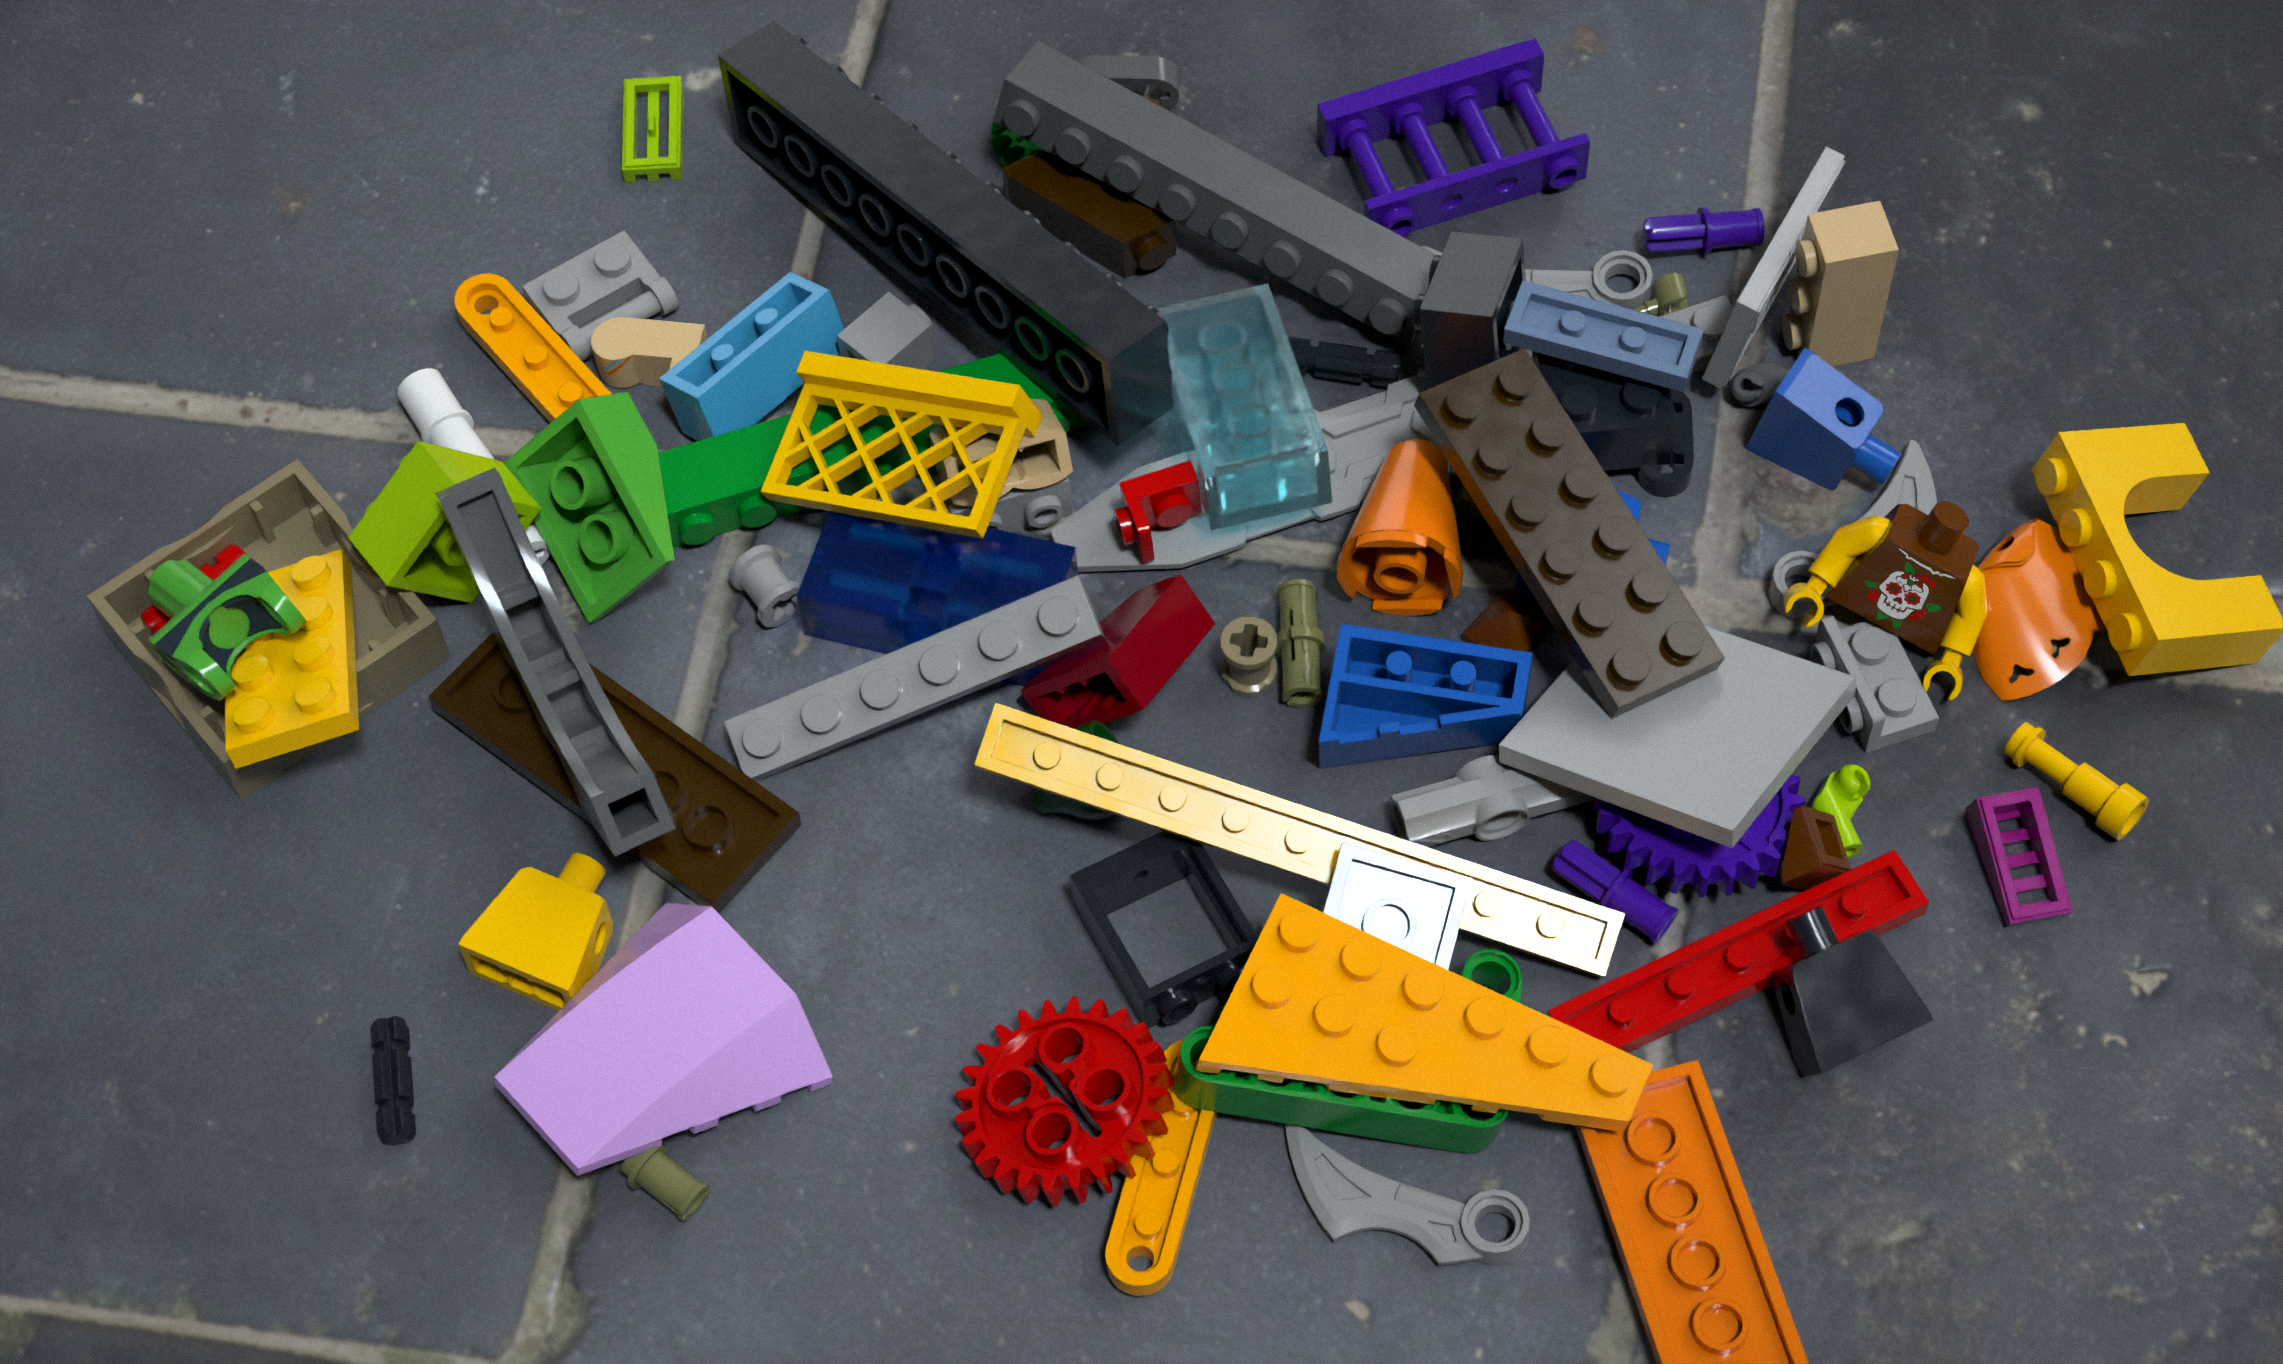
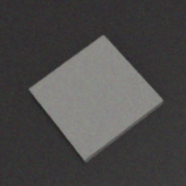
[1499,625,1856,848]

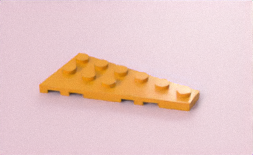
[1195,893,1653,1132]

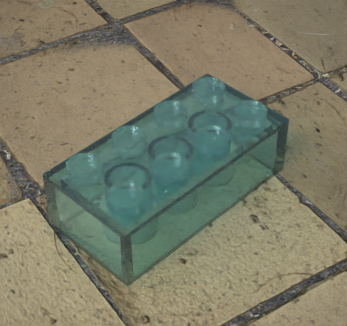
[1156,284,1332,530]

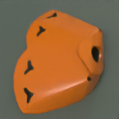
[1972,518,2106,701]

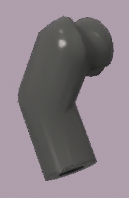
[1730,361,1790,407]

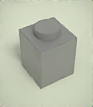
[837,292,936,370]

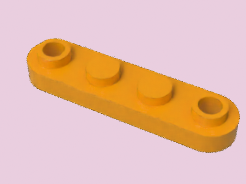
[454,273,612,423]
[1105,1040,1221,1296]

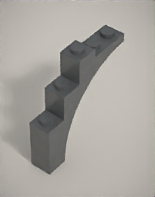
[435,467,676,856]

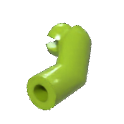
[1811,764,1871,859]

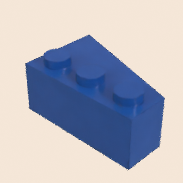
[1319,623,1533,769]

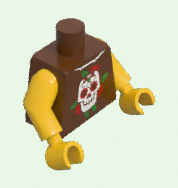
[1783,501,1988,701]

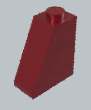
[1021,573,1215,729]

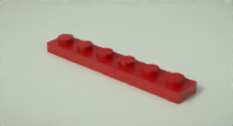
[1547,849,1929,1053]

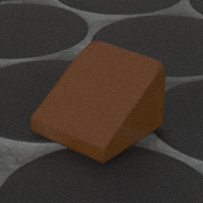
[1781,806,1851,891]

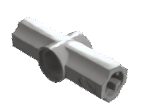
[1390,755,1593,847]

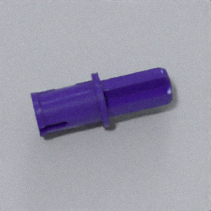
[1642,207,1765,255]
[1552,840,1679,945]

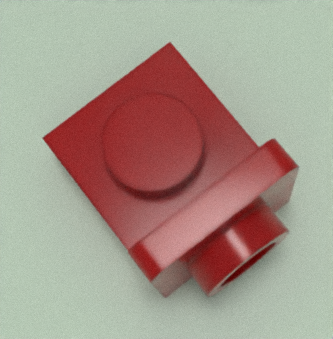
[1114,460,1203,563]

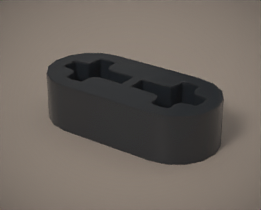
[1636,389,1694,498]

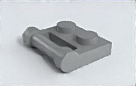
[522,230,680,361]

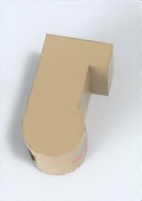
[591,317,708,388]

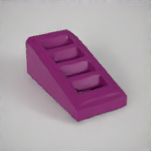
[1965,787,2073,927]

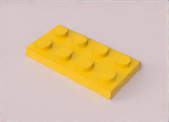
[225,549,359,769]

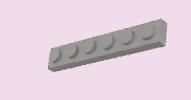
[724,575,1105,781]

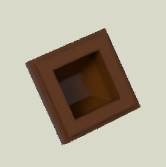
[1462,592,1551,652]

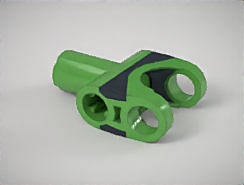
[147,554,307,701]

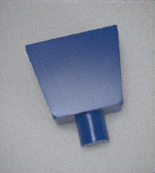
[1746,348,1902,490]

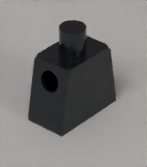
[1772,905,1933,1077]

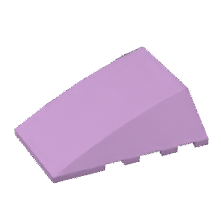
[494,903,833,1176]

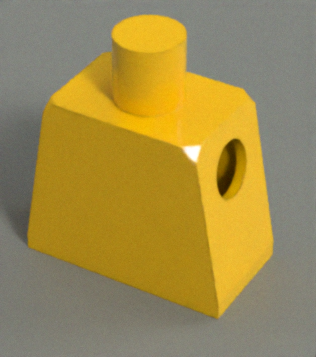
[458,853,614,1011]

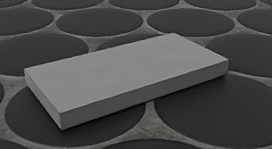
[1702,147,1846,389]

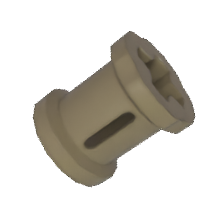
[1220,616,1277,697]

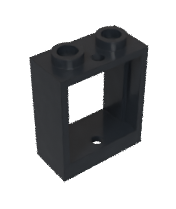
[1070,831,1258,1029]

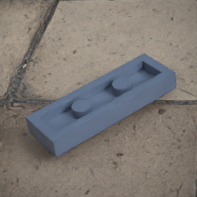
[1503,280,1704,392]

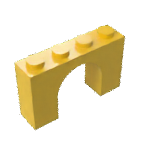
[2031,423,2283,676]

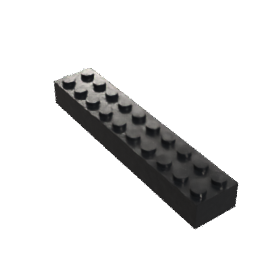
[718,21,1173,447]

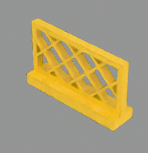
[760,351,1043,539]

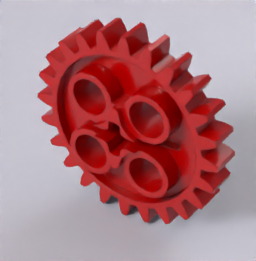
[955,996,1175,1207]

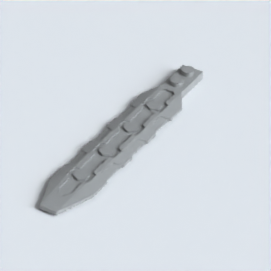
[1050,295,1751,573]

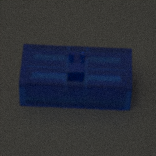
[797,511,1078,686]

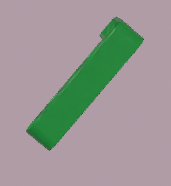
[1172,949,1522,1154]

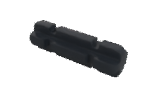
[1281,337,1401,387]
[370,1016,416,1145]

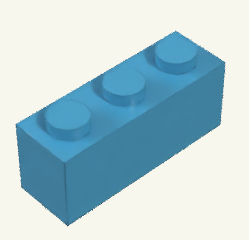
[659,271,844,441]

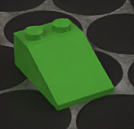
[504,392,675,623]

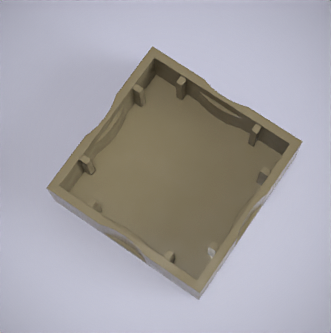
[87,459,451,801]

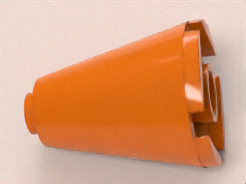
[1337,439,1463,617]

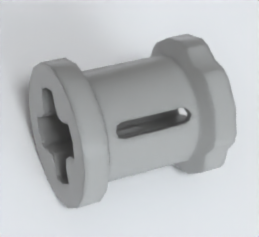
[728,544,808,627]

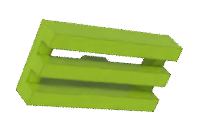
[622,76,684,183]

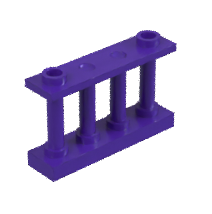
[1317,38,1590,237]

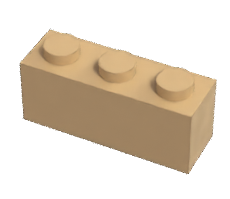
[1782,201,1899,366]

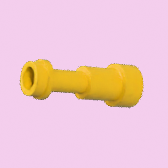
[2004,722,2149,841]

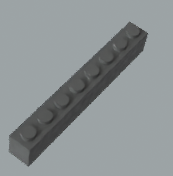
[993,41,1435,347]

